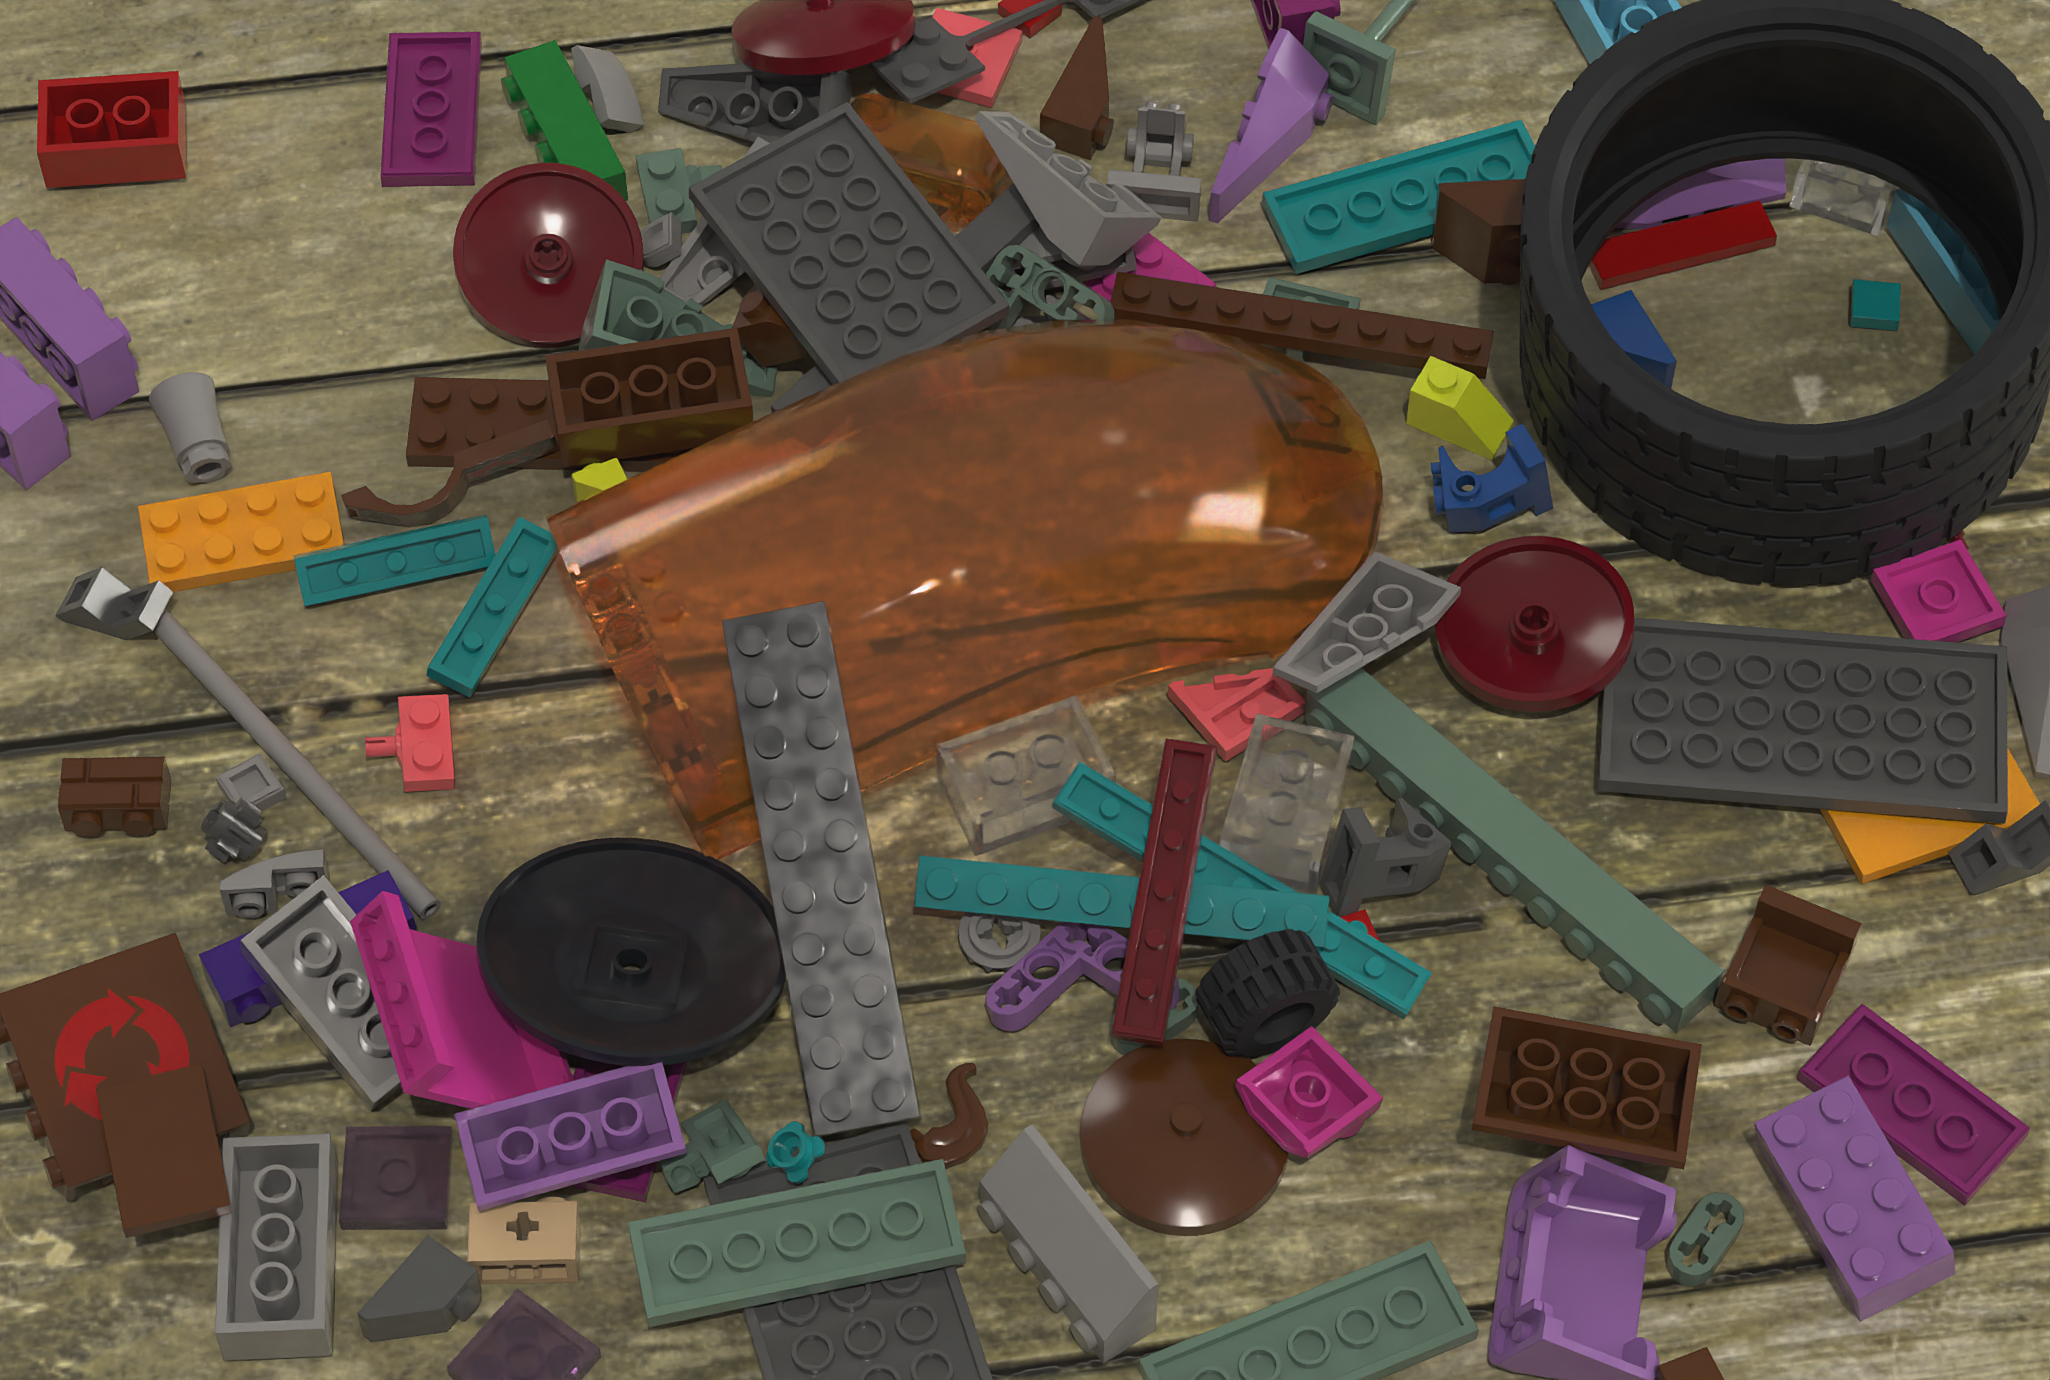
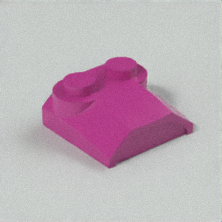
[1235,1026,1383,1158]

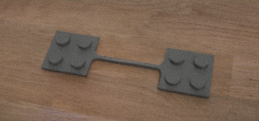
[868,0,1141,104]

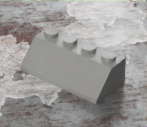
[977,1124,1159,1364]

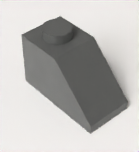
[357,1235,482,1342]

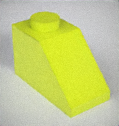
[1406,356,1514,460]

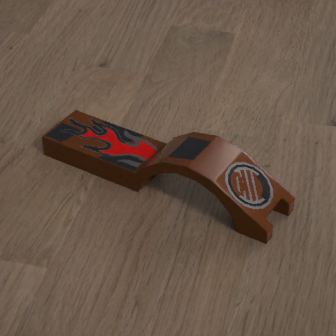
[341,419,559,527]

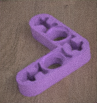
[985,921,1180,1031]

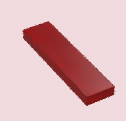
[1589,200,1777,290]

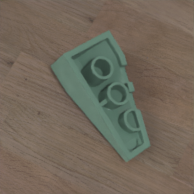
[578,260,778,397]

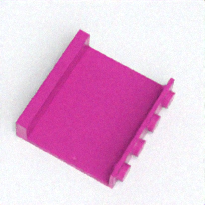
[350,891,574,1109]

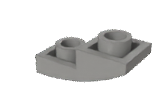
[571,45,644,132]
[220,849,330,918]

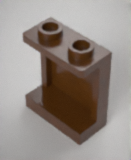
[1714,884,1862,1046]

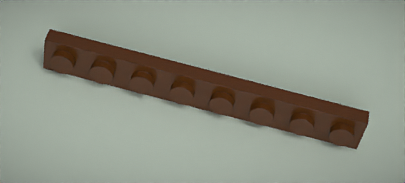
[1110,272,1494,379]

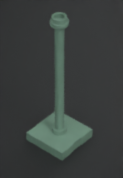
[1303,0,1415,125]

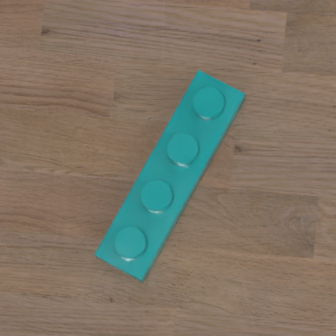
[293,514,496,606]
[426,517,563,698]

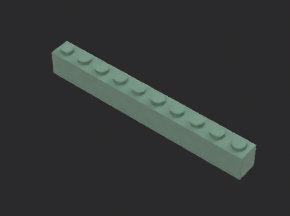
[1304,668,1724,1034]

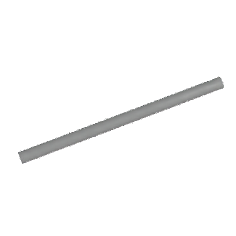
[153,610,441,920]

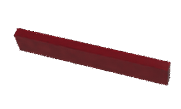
[1111,738,1217,1047]

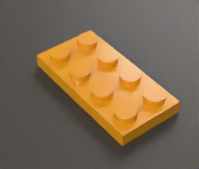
[138,472,344,592]

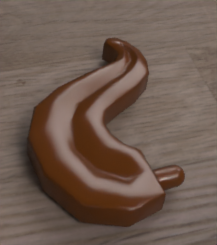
[910,1063,988,1169]

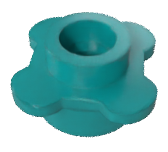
[766,1121,825,1183]

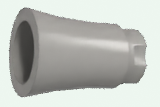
[149,372,231,483]

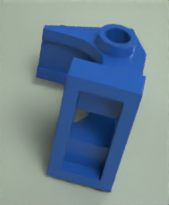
[1431,423,1553,533]

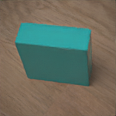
[1850,279,1901,331]

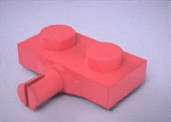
[365,694,454,792]

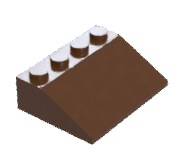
[1471,1006,1702,1170]

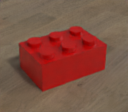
[37,71,186,188]

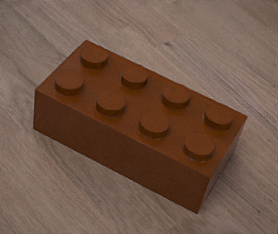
[545,328,755,468]

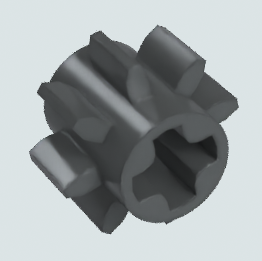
[201,797,265,862]

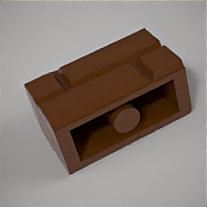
[58,756,171,837]

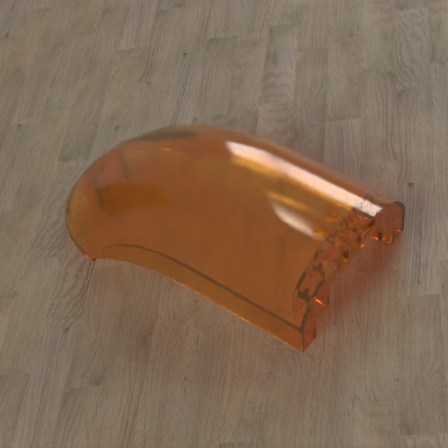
[546,320,1384,860]

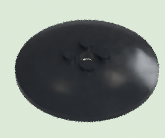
[476,837,786,1066]

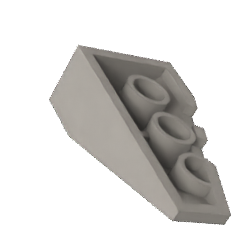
[659,136,770,306]
[1273,551,1461,693]
[1999,585,2050,780]

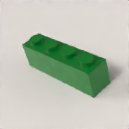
[501,40,628,201]

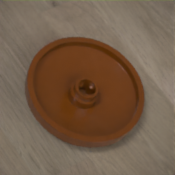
[1080,1039,1289,1236]

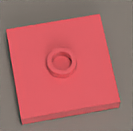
[932,7,1022,108]

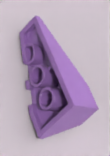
[1209,28,1333,224]
[1616,159,1786,229]

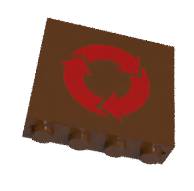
[0,933,250,1202]

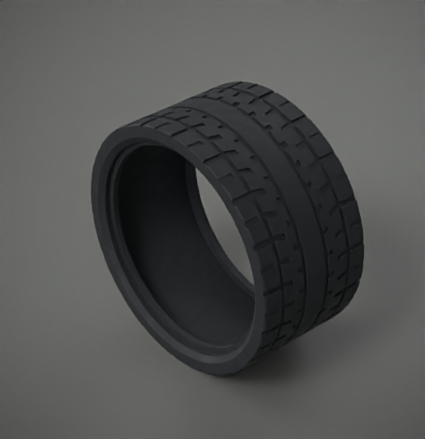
[1519,0,2050,586]

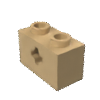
[467,1196,581,1284]

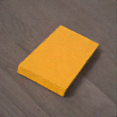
[1820,748,2040,884]

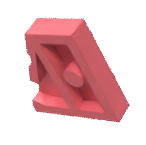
[1168,668,1306,762]

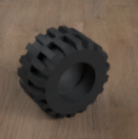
[1195,929,1340,1058]

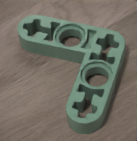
[945,245,1114,373]

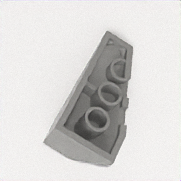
[975,111,1162,268]

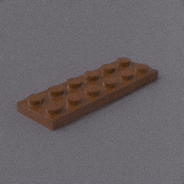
[406,377,698,473]

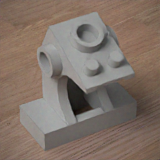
[1106,102,1202,222]

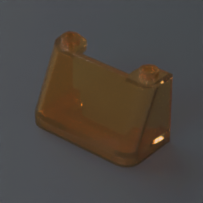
[850,93,1014,224]

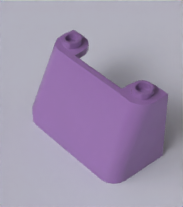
[1488,1145,1677,1380]

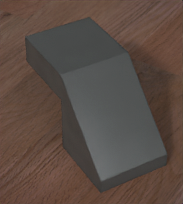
[55,567,173,640]
[1948,800,2050,895]

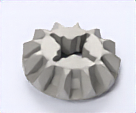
[958,912,1041,973]

